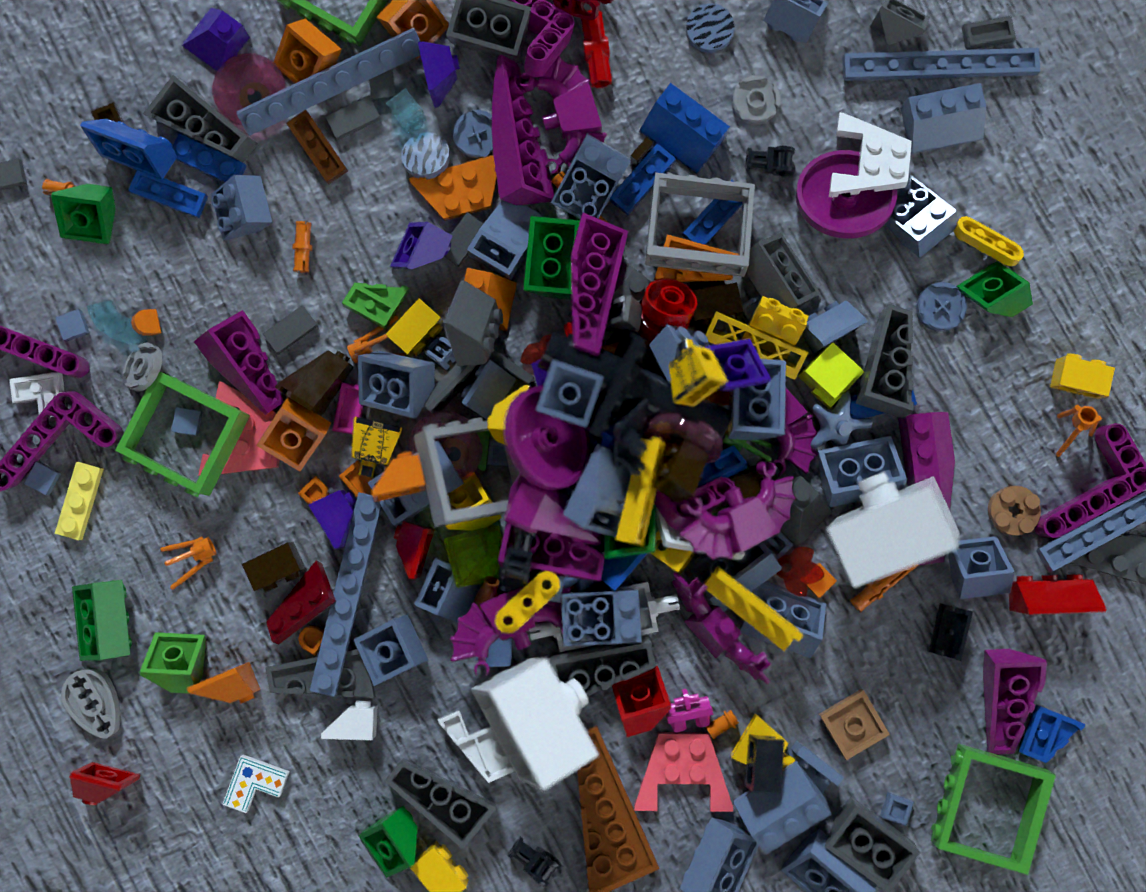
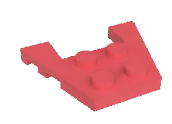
[198,381,280,476]
[634,732,733,812]

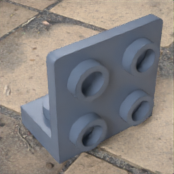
[787,741,844,794]

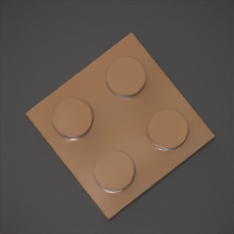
[818,689,890,760]

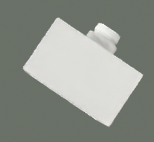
[827,472,959,587]
[471,658,598,790]

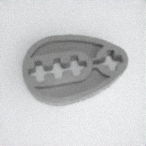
[61,668,121,739]

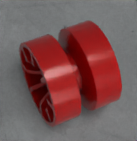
[638,278,697,343]

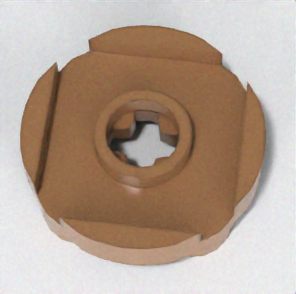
[988,486,1041,535]

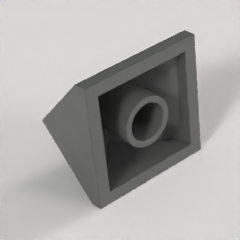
[870,0,930,45]

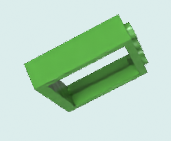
[276,0,388,47]
[115,371,250,497]
[931,743,1056,875]

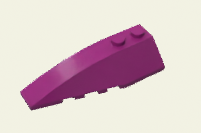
[492,55,554,206]
[571,213,628,356]
[898,412,955,565]

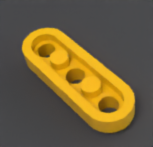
[954,216,1024,266]
[495,571,560,633]

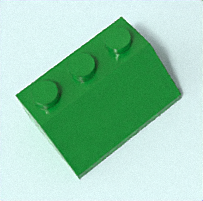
[524,216,580,300]
[72,579,132,661]

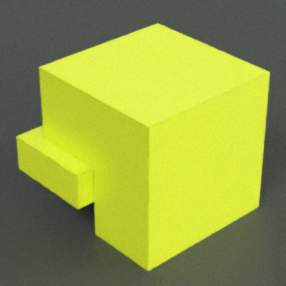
[798,342,864,409]

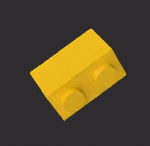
[386,298,443,358]
[1050,353,1115,399]
[410,841,469,892]

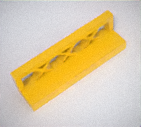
[705,311,808,380]
[616,438,667,546]
[704,566,803,651]

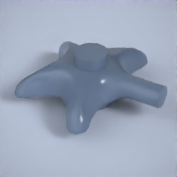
[810,392,872,449]

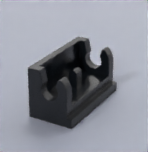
[928,603,973,661]
[745,734,784,794]

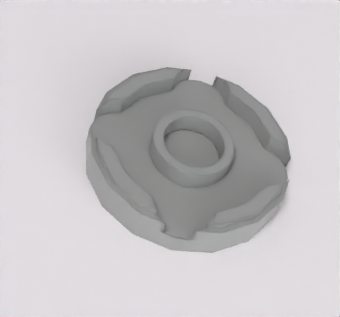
[731,75,781,125]
[123,342,162,392]

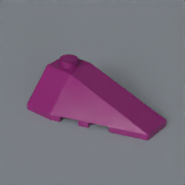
[194,310,284,415]
[504,473,602,546]
[498,522,605,581]
[983,649,1047,754]

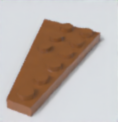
[577,725,660,892]

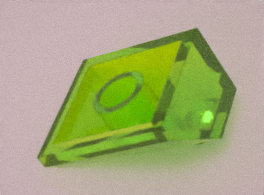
[444,526,503,588]

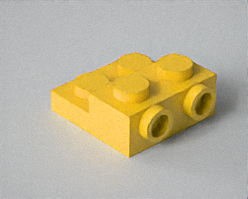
[741,296,809,359]

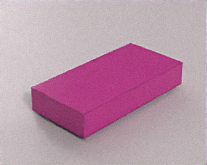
[332,382,364,435]

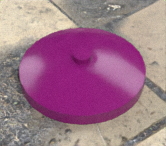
[796,150,897,239]
[504,386,590,490]

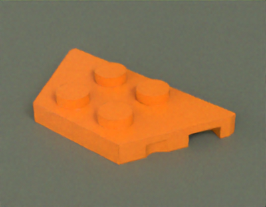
[409,155,497,221]

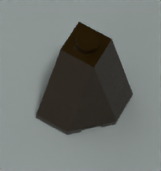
[275,350,354,416]

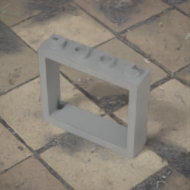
[645,172,755,277]
[414,418,520,527]

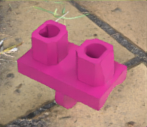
[666,688,713,733]

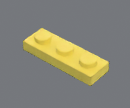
[55,462,104,540]

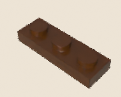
[286,110,348,185]

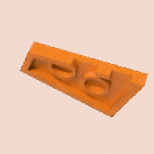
[654,234,738,282]

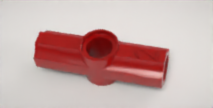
[581,10,612,89]

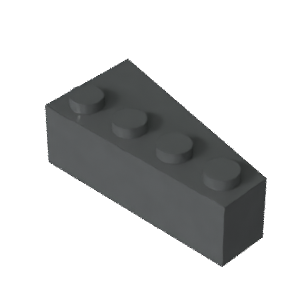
[143,75,258,163]
[856,304,914,419]
[550,635,655,698]
[384,758,497,849]

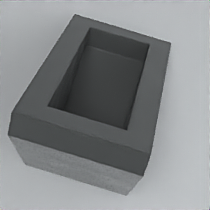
[605,295,643,331]

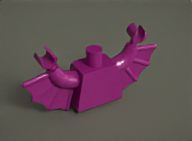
[520,56,607,175]
[773,387,818,477]
[680,461,796,560]
[672,572,772,684]
[450,579,571,677]

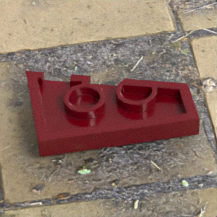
[266,560,336,645]

